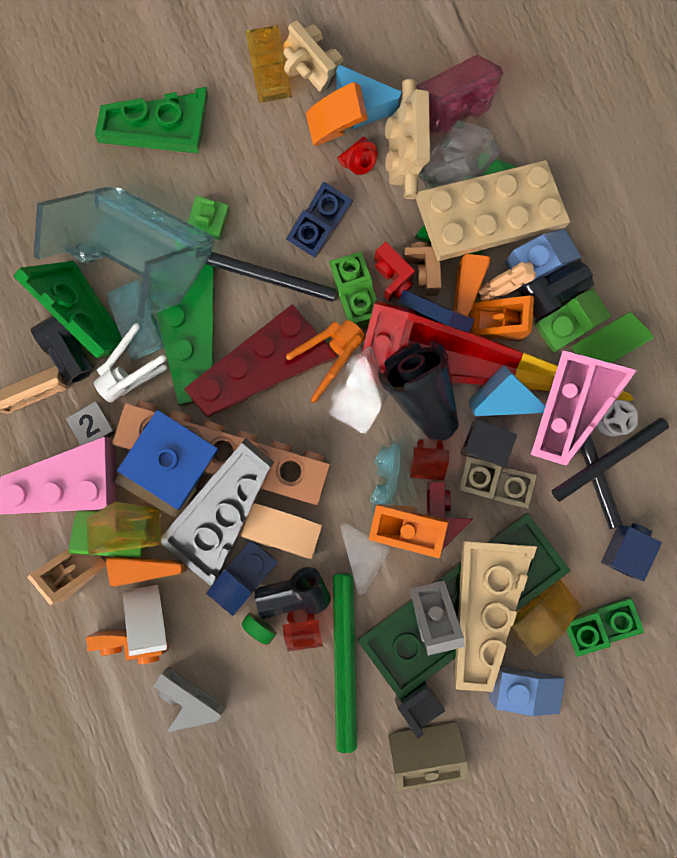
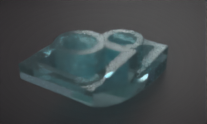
[107,279,165,361]
[368,442,400,513]

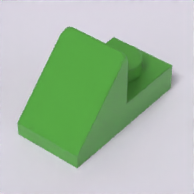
[535,288,611,353]

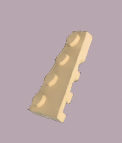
[454,541,537,692]

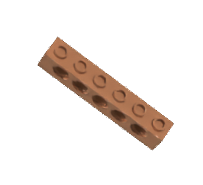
[112,400,330,506]

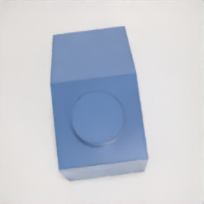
[505,228,582,289]
[489,665,565,716]

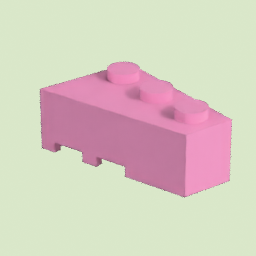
[531,351,637,465]
[0,437,117,515]

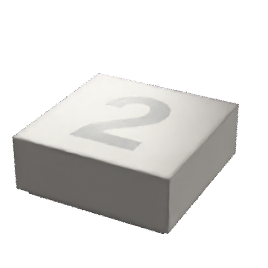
[66,401,116,446]

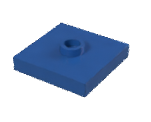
[117,410,219,510]

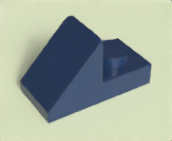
[206,540,279,616]

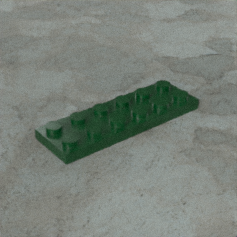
[357,513,571,700]

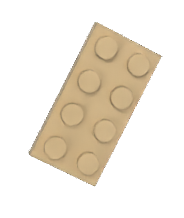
[415,160,570,261]

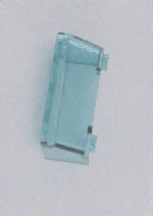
[34,187,214,319]

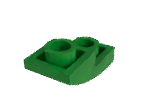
[564,596,645,657]

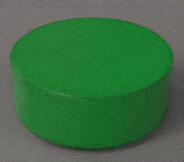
[241,612,277,645]

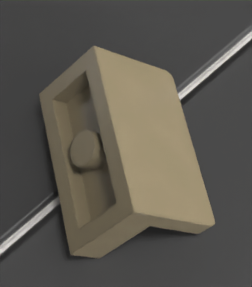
[388,723,468,792]

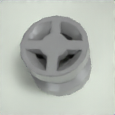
[596,400,638,437]

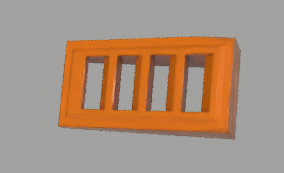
[453,254,491,316]
[106,556,187,587]

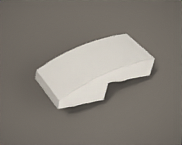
[122,585,167,656]

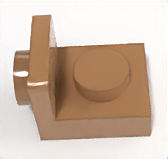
[403,242,441,296]

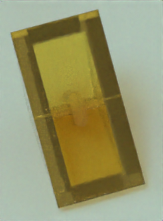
[87,501,162,554]

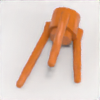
[286,320,366,403]

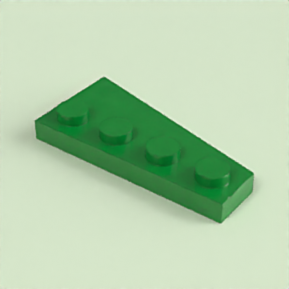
[146,259,215,406]

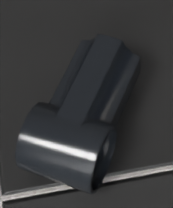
[519,260,594,321]
[30,315,95,385]
[255,567,331,619]

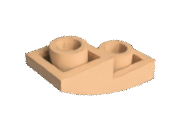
[239,503,322,559]

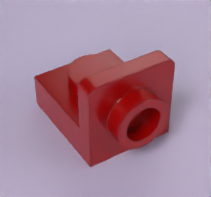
[374,241,415,302]

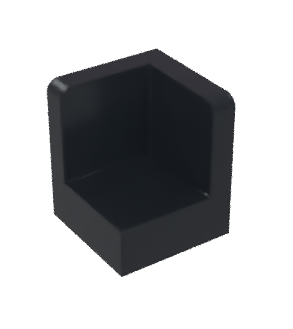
[460,419,518,467]
[395,681,445,738]

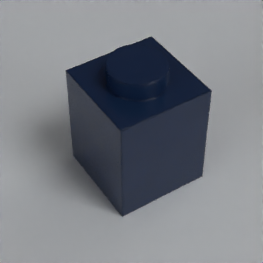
[601,523,662,581]

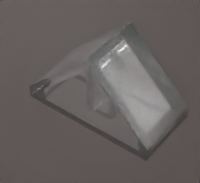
[340,522,391,595]

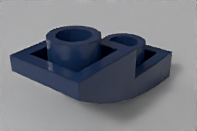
[286,181,353,258]

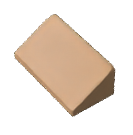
[0,366,69,414]

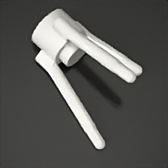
[94,323,167,403]

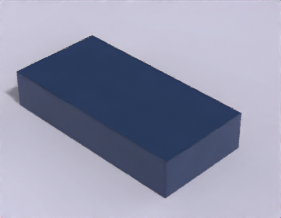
[398,290,475,333]

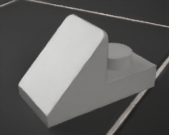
[410,580,465,655]
[153,667,226,732]

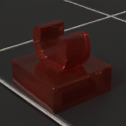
[409,439,449,481]
[283,611,323,652]

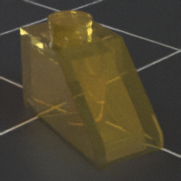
[510,580,582,657]

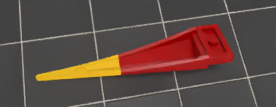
[357,301,634,401]

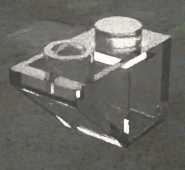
[419,119,500,190]
[329,346,388,435]

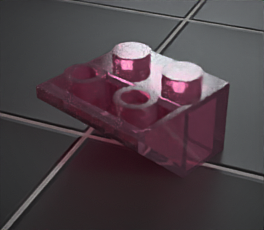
[416,55,504,135]

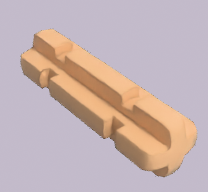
[478,262,536,301]

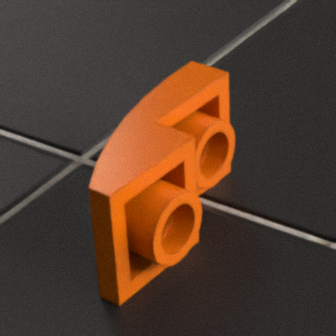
[306,82,368,146]
[86,630,169,665]

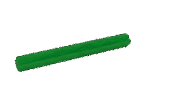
[332,573,357,753]

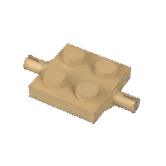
[385,79,430,199]

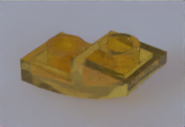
[245,25,292,103]

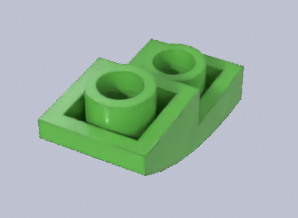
[329,252,378,328]

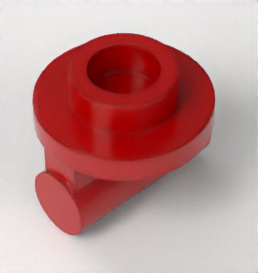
[337,136,378,175]

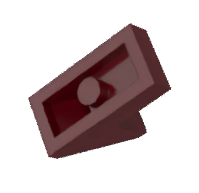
[427,482,473,549]

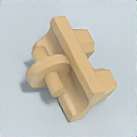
[282,20,343,92]

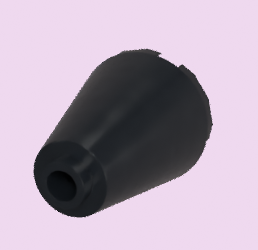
[378,341,459,441]

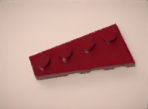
[184,304,337,418]

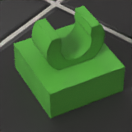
[186,195,230,240]

